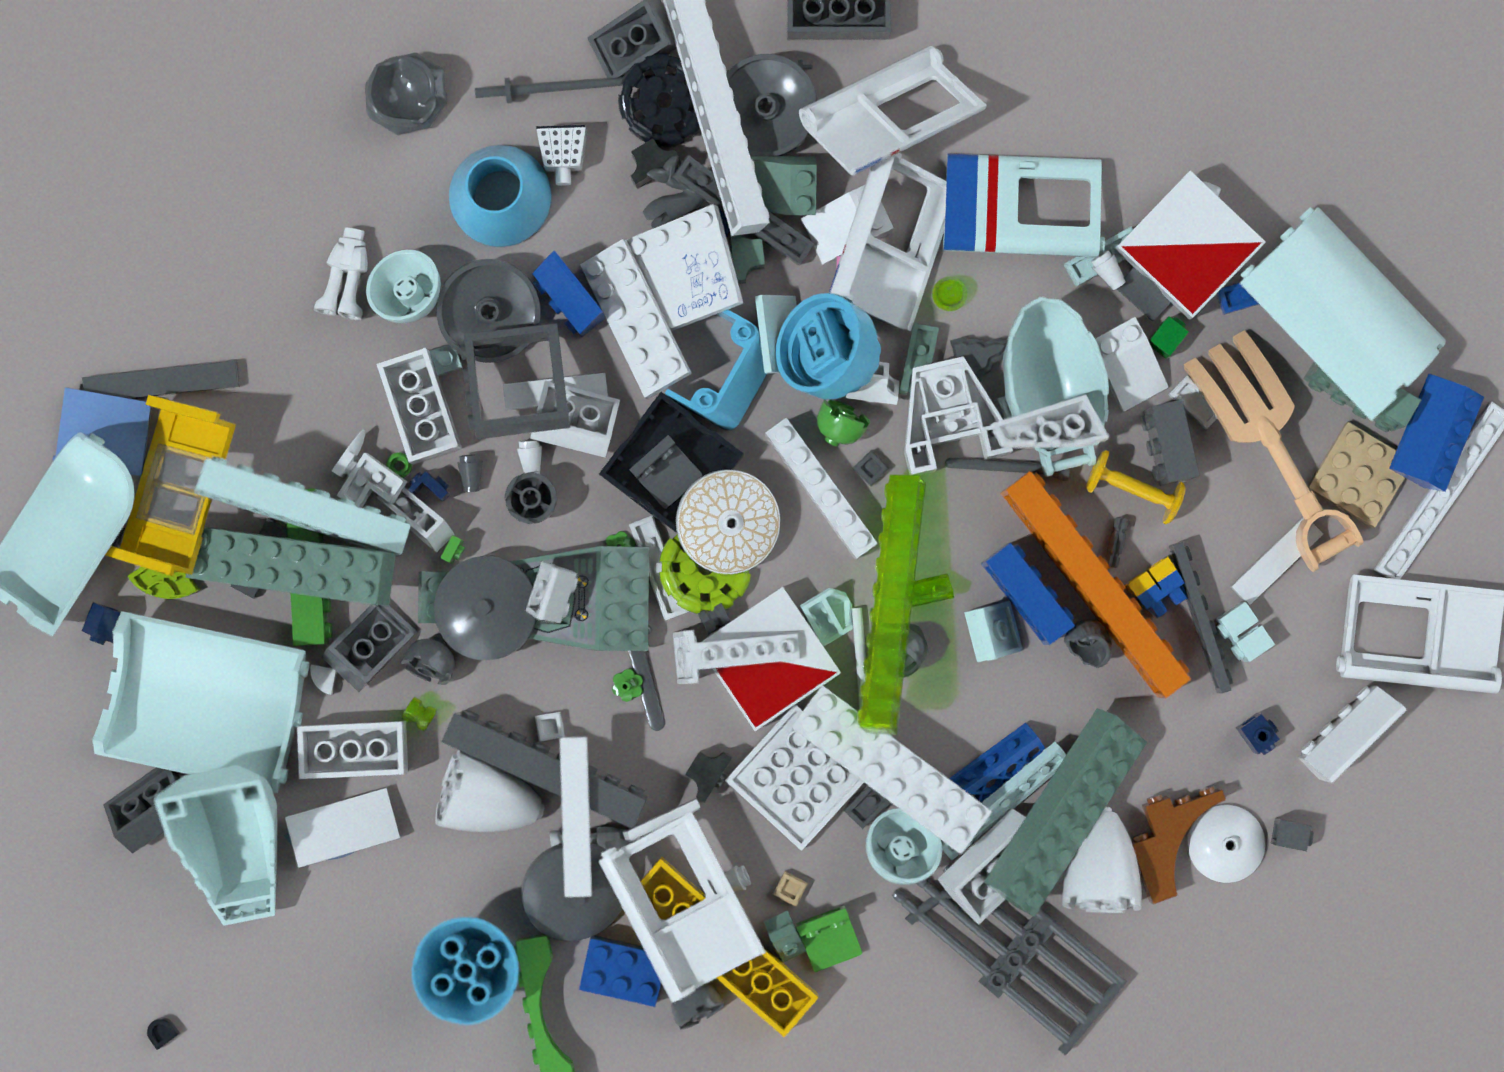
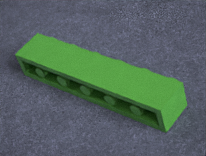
[287,488,333,646]

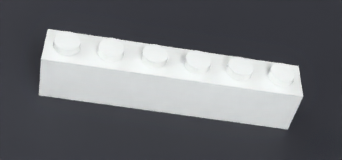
[765,418,878,560]

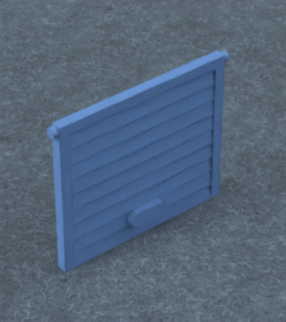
[53,387,152,476]

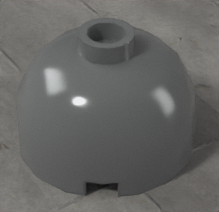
[504,472,557,524]
[401,637,455,685]
[672,983,725,1030]

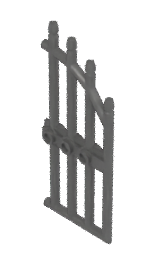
[892,865,1127,1056]

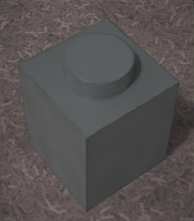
[1270,818,1314,852]

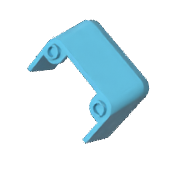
[665,310,768,430]

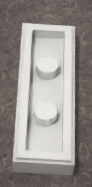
[622,799,701,841]

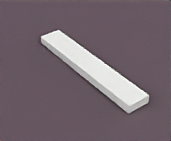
[560,737,592,897]

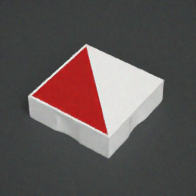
[1115,171,1266,320]
[700,587,841,731]

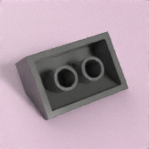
[103,767,181,854]

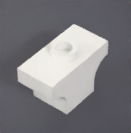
[846,362,899,405]

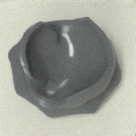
[365,53,447,135]

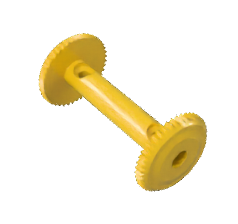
[1086,450,1186,524]

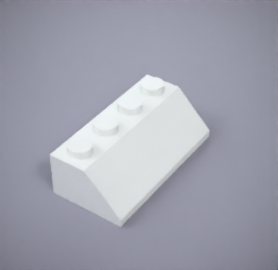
[1298,686,1407,783]
[938,809,1026,924]

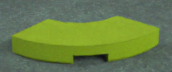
[127,567,200,599]

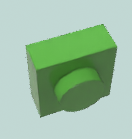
[441,535,465,564]

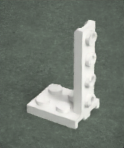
[673,630,800,684]

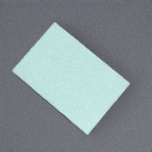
[755,295,797,373]

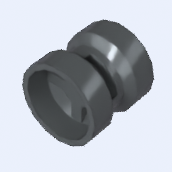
[697,603,731,635]

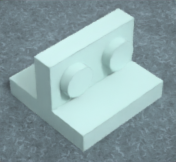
[964,601,1023,662]

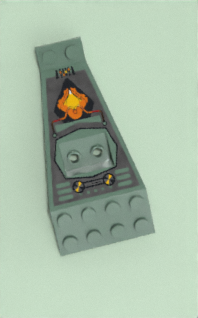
[418,546,649,651]

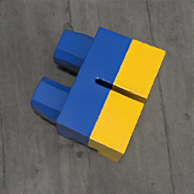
[1124,557,1188,619]

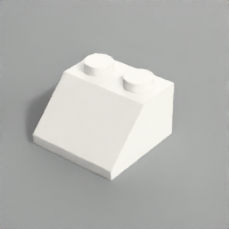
[525,561,578,623]

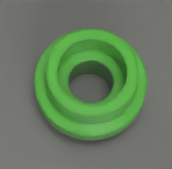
[386,453,412,478]

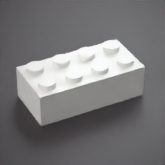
[376,348,462,465]
[297,721,408,779]

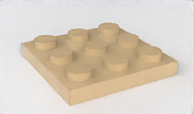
[1307,422,1405,528]

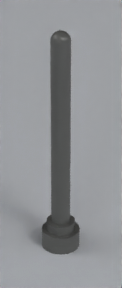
[945,458,1070,481]

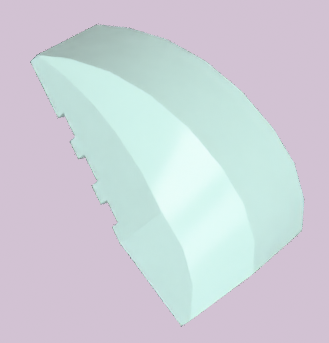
[154,765,277,926]

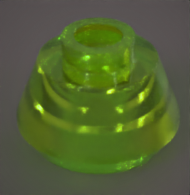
[932,277,967,312]

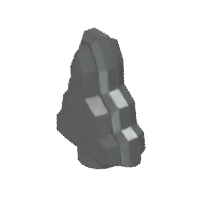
[948,337,1008,383]

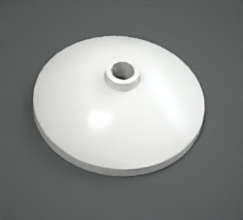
[1187,805,1265,883]

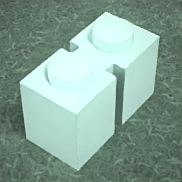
[1215,602,1275,662]

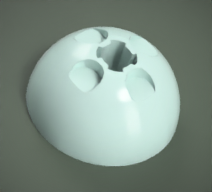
[366,250,441,323]
[866,809,942,885]

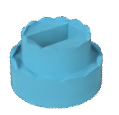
[776,293,881,399]

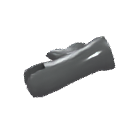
[643,155,705,229]

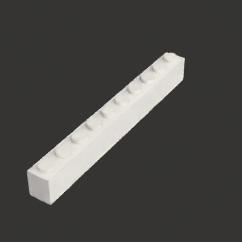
[663,0,770,236]

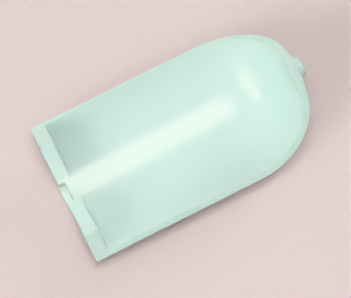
[0,432,134,637]

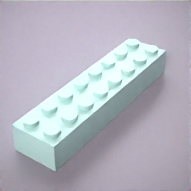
[194,456,411,557]

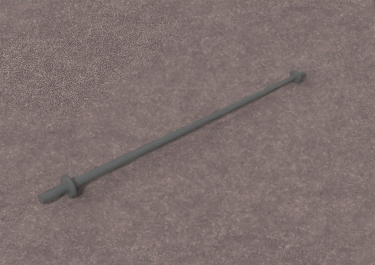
[475,60,813,104]

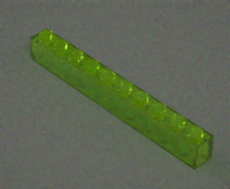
[857,475,926,735]

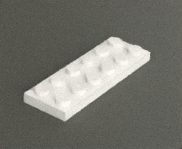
[580,239,692,399]

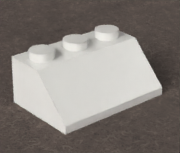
[530,381,620,458]

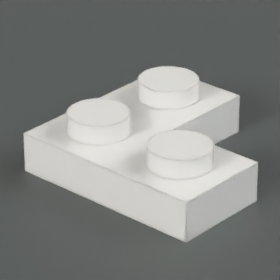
[337,453,407,508]

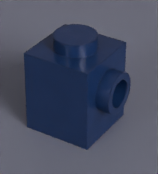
[82,602,121,645]
[1236,713,1280,755]

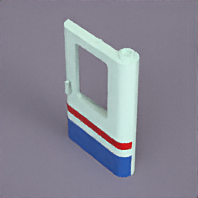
[943,153,1105,257]

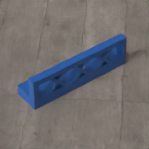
[949,723,1046,803]

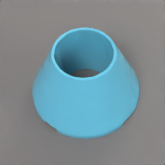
[449,145,551,247]

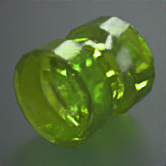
[402,697,437,732]

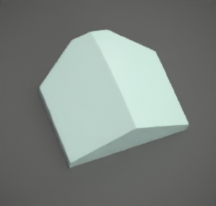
[800,587,853,647]

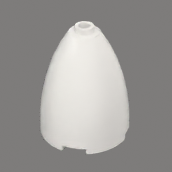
[435,750,545,832]
[1062,807,1142,913]

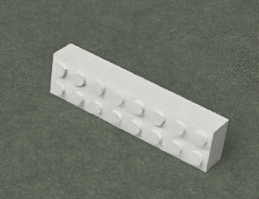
[791,685,992,854]

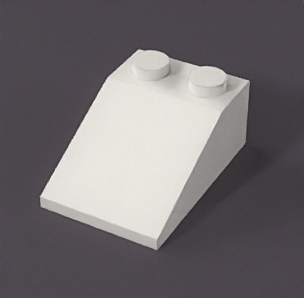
[801,185,894,265]
[1095,317,1168,412]

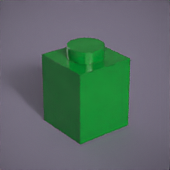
[1148,316,1189,359]

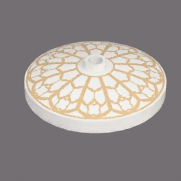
[676,470,780,574]

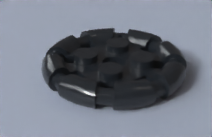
[618,53,700,147]

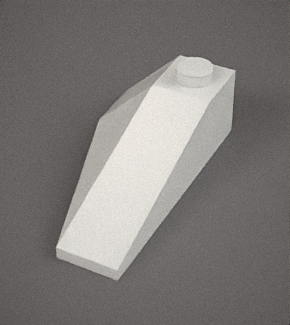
[991,395,1109,448]

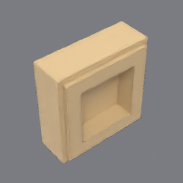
[773,871,808,906]

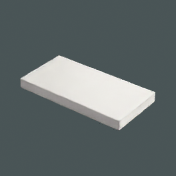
[285,788,400,868]

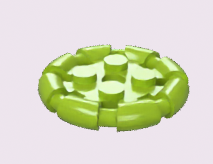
[659,534,751,614]

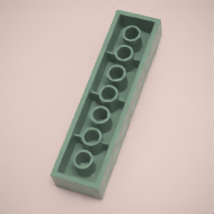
[186,527,396,605]
[984,708,1147,917]

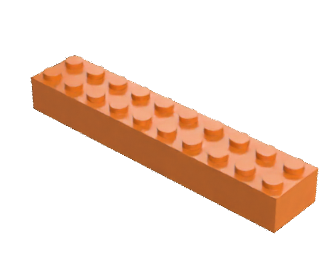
[1000,471,1191,698]

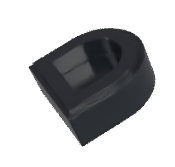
[147,1017,180,1050]

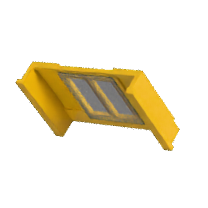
[105,395,236,576]

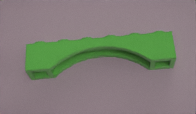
[513,934,575,1072]

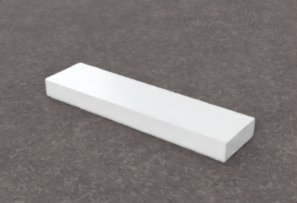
[503,373,608,411]
[629,515,689,621]
[1230,517,1323,605]

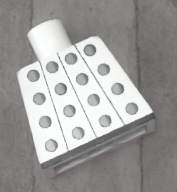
[536,125,587,186]

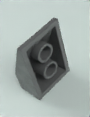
[587,0,677,78]
[321,605,417,692]

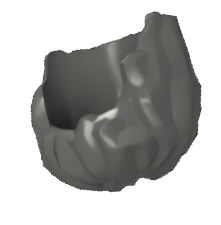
[1064,619,1112,668]

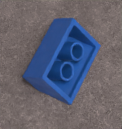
[532,250,606,337]

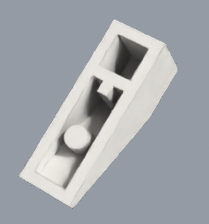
[377,487,455,553]

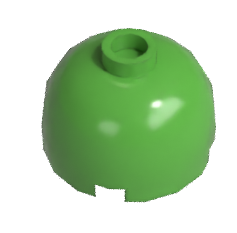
[817,399,870,446]

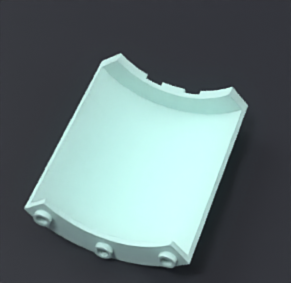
[1240,207,1446,421]
[93,611,309,793]

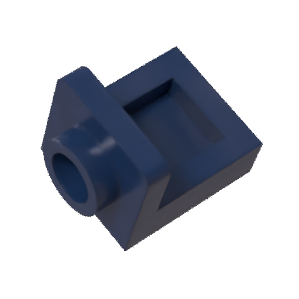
[408,471,451,501]

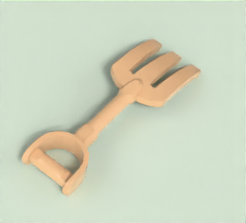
[1184,330,1364,572]

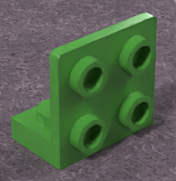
[796,905,862,972]

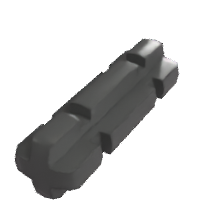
[1105,517,1129,568]

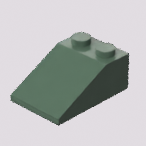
[750,156,817,215]

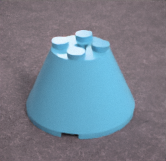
[412,917,519,1025]

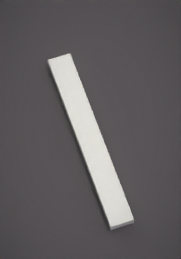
[1373,402,1504,579]

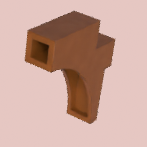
[1132,786,1226,904]

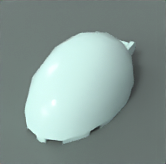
[1003,297,1109,477]

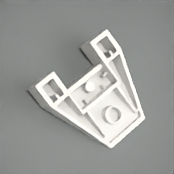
[904,356,1013,477]

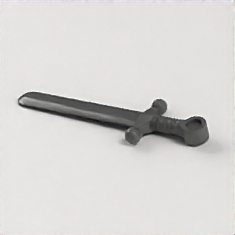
[629,625,665,731]

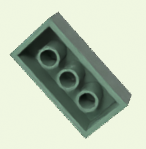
[1304,361,1421,432]

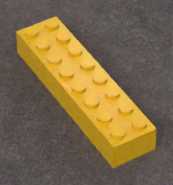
[640,856,819,1037]

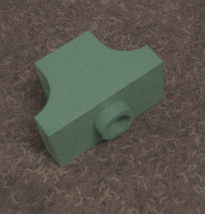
[730,232,765,284]
[764,911,806,963]

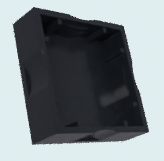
[599,392,744,533]

